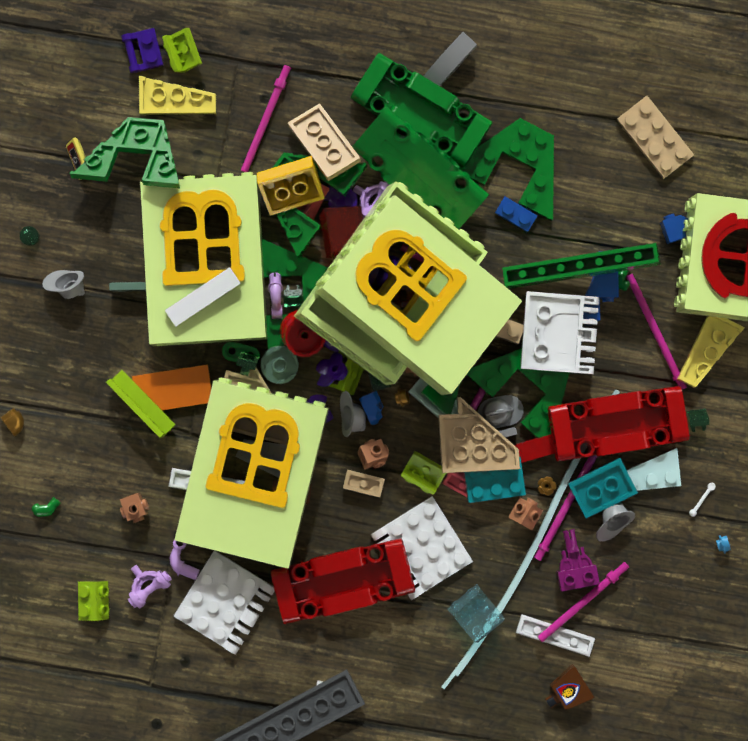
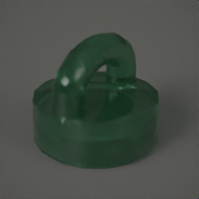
[20,226,40,246]

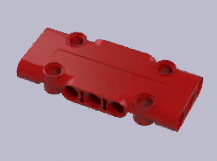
[548,386,690,462]
[271,538,415,624]

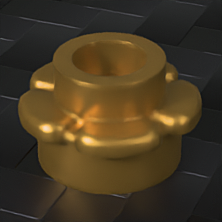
[395,389,410,407]
[538,476,556,496]

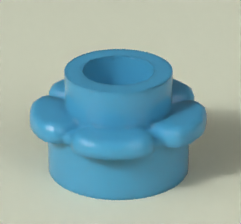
[716,535,731,554]

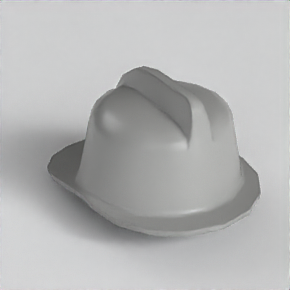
[42,270,85,299]
[340,391,366,437]
[478,395,523,428]
[596,502,635,541]

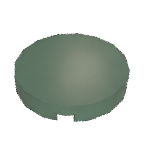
[260,346,299,384]

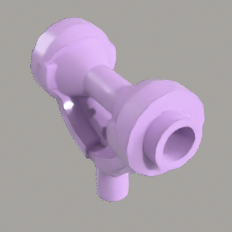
[353,181,389,220]
[128,565,172,609]

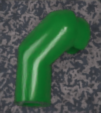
[618,270,630,291]
[32,497,61,517]

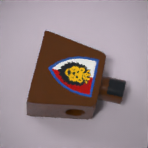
[545,664,595,710]

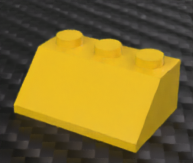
[257,156,325,216]

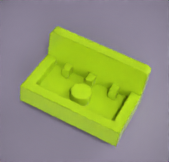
[162,28,202,73]
[401,451,446,495]
[78,581,109,621]

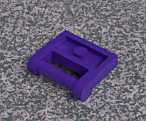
[121,28,164,73]

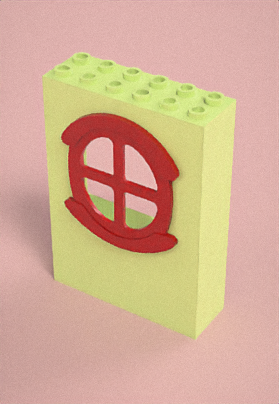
[674,193,748,321]

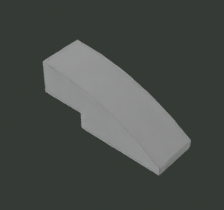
[424,32,477,86]

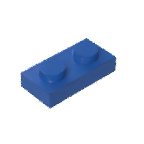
[495,196,537,232]

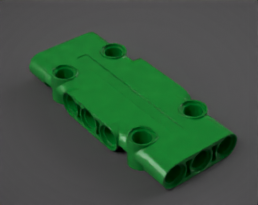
[350,53,493,168]
[352,106,489,230]

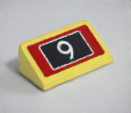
[66,137,86,180]

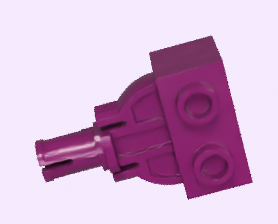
[556,529,600,591]

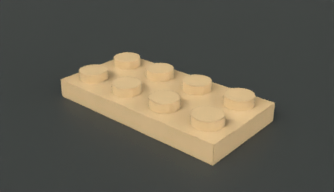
[617,96,694,179]
[288,103,361,181]

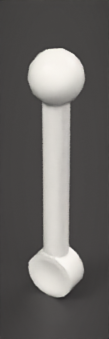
[689,483,716,517]

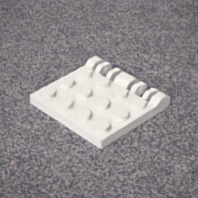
[520,291,599,374]
[371,496,473,600]
[174,550,275,655]

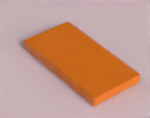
[132,365,212,410]

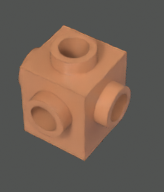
[357,439,389,470]
[120,492,149,523]
[509,497,543,530]

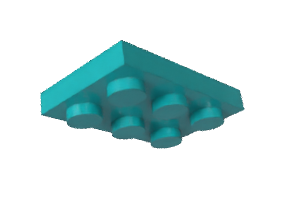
[464,457,526,503]
[568,458,638,518]

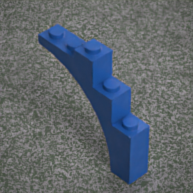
[522,251,619,344]

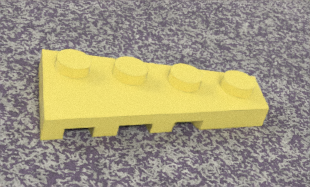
[139,76,216,115]
[677,316,745,388]

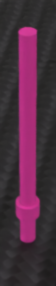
[241,65,291,172]
[537,562,629,642]

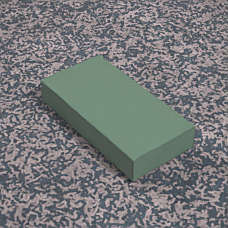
[109,282,146,292]

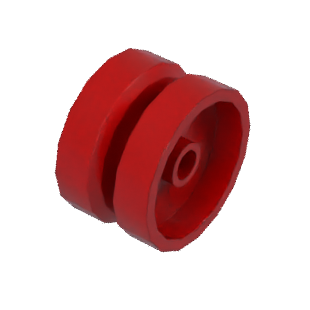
[280,310,326,357]

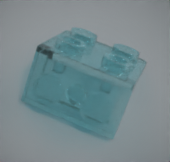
[447,584,504,643]

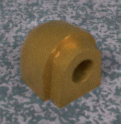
[0,408,24,437]

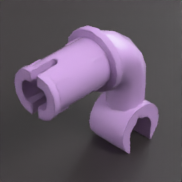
[268,273,283,319]
[170,539,200,580]

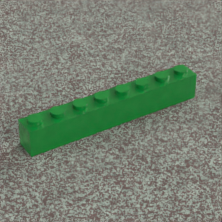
[502,243,661,289]

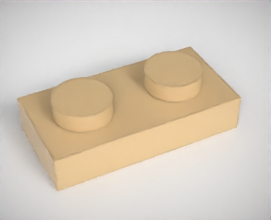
[343,470,385,497]

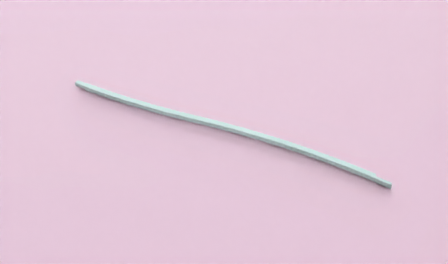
[441,390,620,689]

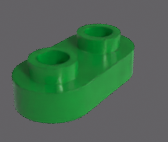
[222,341,260,365]

